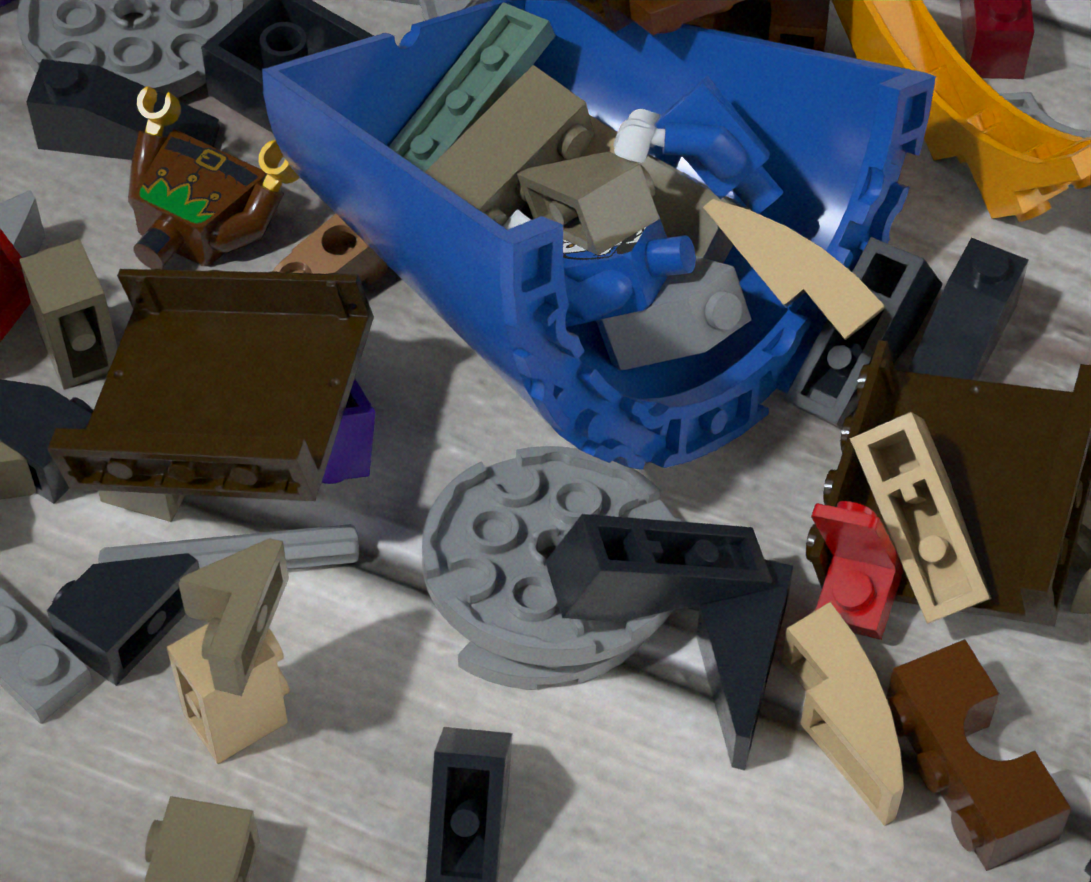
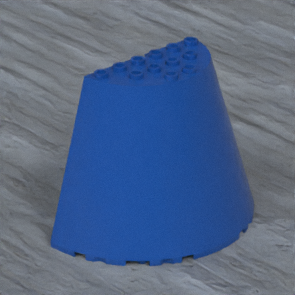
[262,0,936,470]

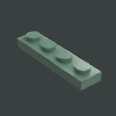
[389,2,555,172]

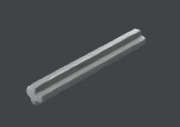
[98,524,359,569]

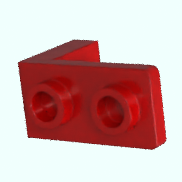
[811,501,904,640]

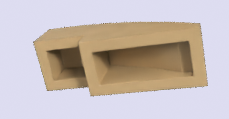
[703,199,885,340]
[782,602,904,826]

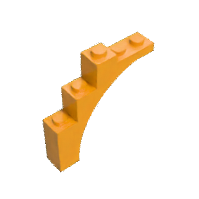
[831,0,1091,222]

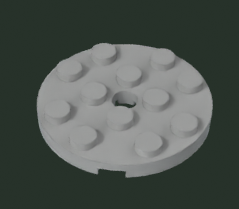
[17,0,244,98]
[422,446,681,668]

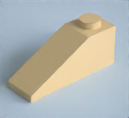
[850,412,991,624]

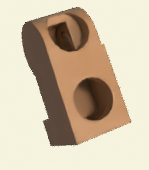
[273,214,388,284]

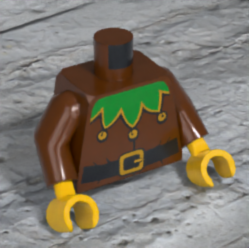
[128,86,300,269]

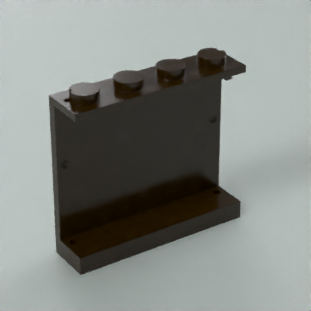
[47,268,374,502]
[806,340,1091,627]

